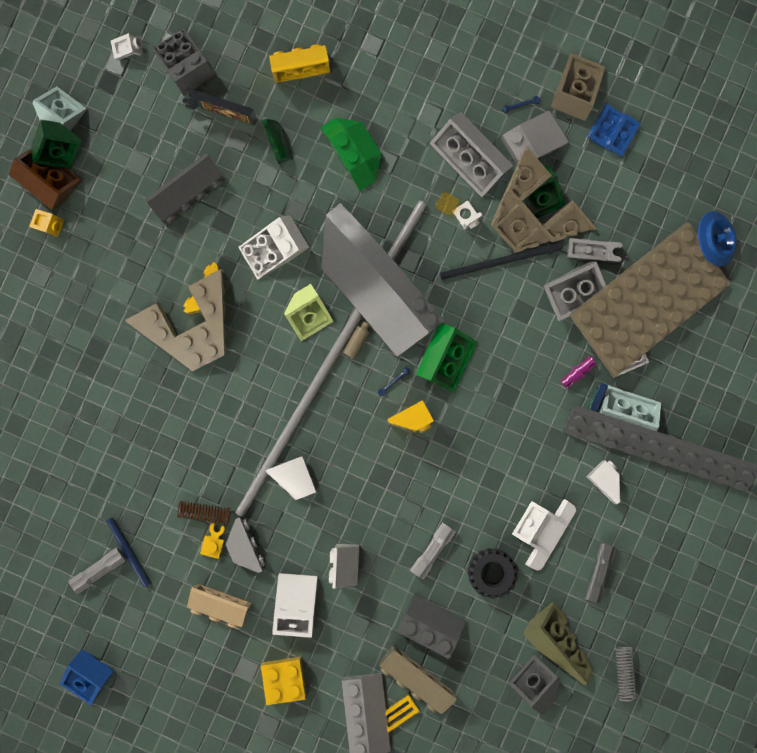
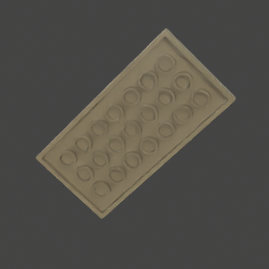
[569,222,730,377]

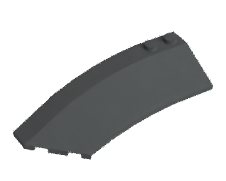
[321,203,444,357]

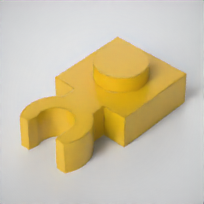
[200,523,225,559]

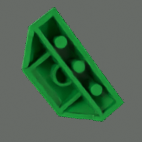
[320,118,382,192]

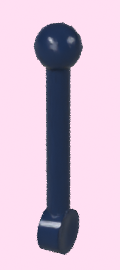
[502,96,540,113]
[378,367,410,396]

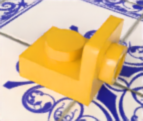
[29,209,64,237]

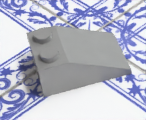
[501,111,569,166]
[543,262,606,321]

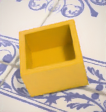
[261,657,307,705]

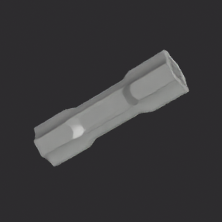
[410,522,456,580]
[69,547,127,594]

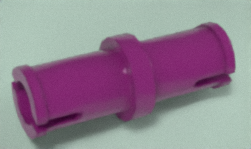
[560,356,597,389]

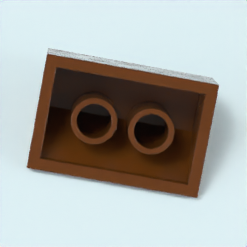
[8,149,82,210]

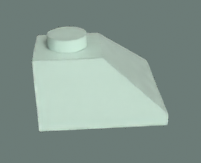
[33,86,87,131]

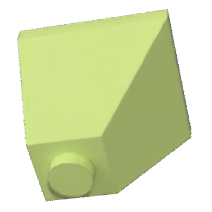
[284,284,334,341]

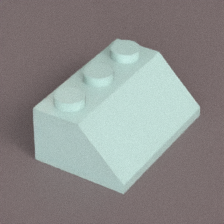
[598,385,661,432]

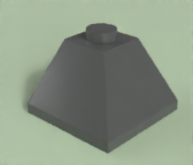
[508,655,560,715]

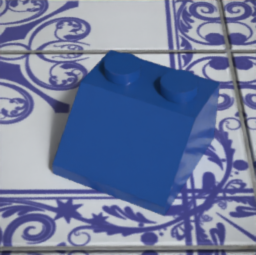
[59,649,114,706]

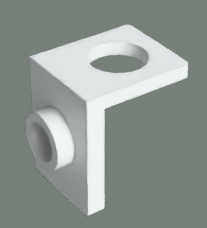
[453,201,482,230]

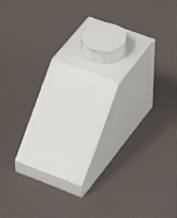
[586,460,620,504]

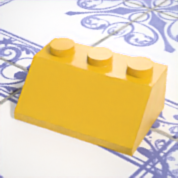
[269,44,330,83]
[387,400,434,433]

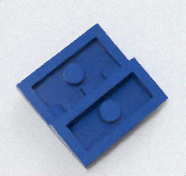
[587,104,641,156]

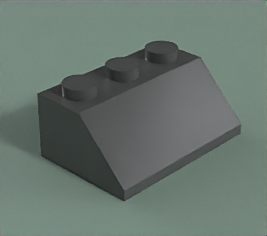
[396,594,466,659]

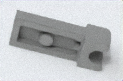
[567,238,623,264]

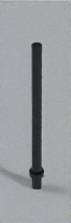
[440,242,563,280]

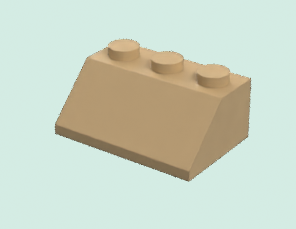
[187,583,252,629]

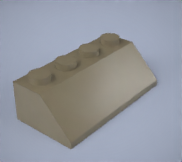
[379,644,457,714]

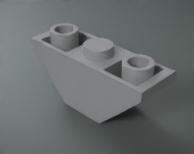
[226,517,265,573]

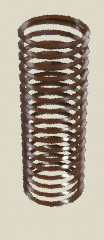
[177,501,230,525]

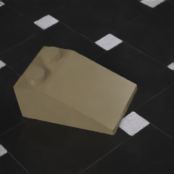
[550,53,605,121]

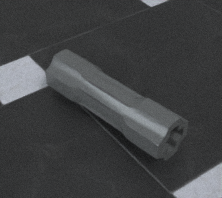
[584,542,617,604]

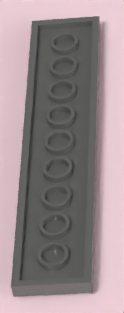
[563,405,757,491]

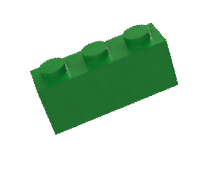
[415,323,478,393]

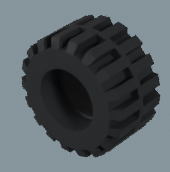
[468,548,518,599]

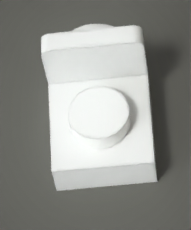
[111,33,143,60]

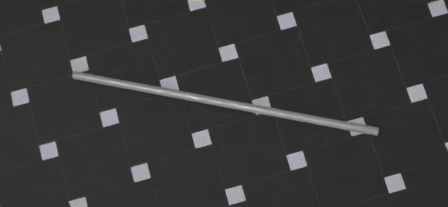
[235,200,427,517]

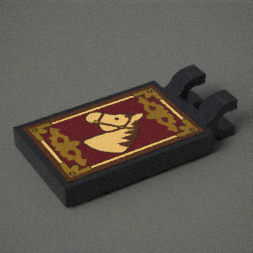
[182,87,257,126]

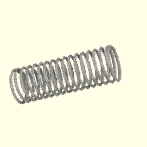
[615,647,637,701]

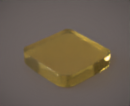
[435,192,459,216]

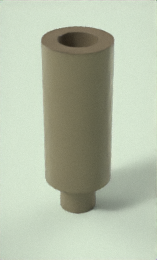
[343,322,370,360]

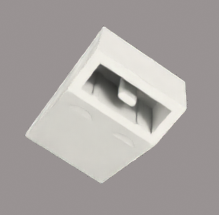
[238,215,310,280]
[329,544,359,588]
[272,573,317,638]

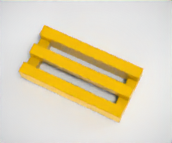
[385,694,420,733]

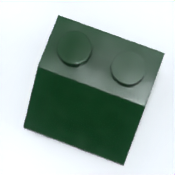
[31,119,82,169]
[522,165,565,218]

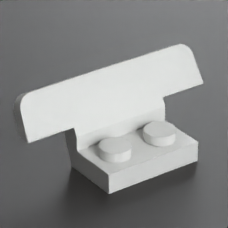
[512,499,576,570]

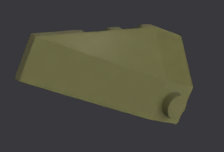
[523,602,593,685]

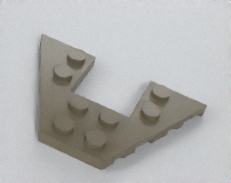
[491,146,597,253]
[125,268,227,371]

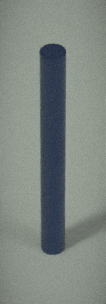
[106,517,151,588]

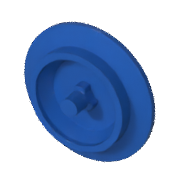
[698,211,736,266]

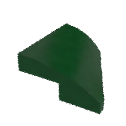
[261,119,293,164]

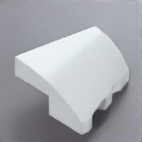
[266,456,316,500]

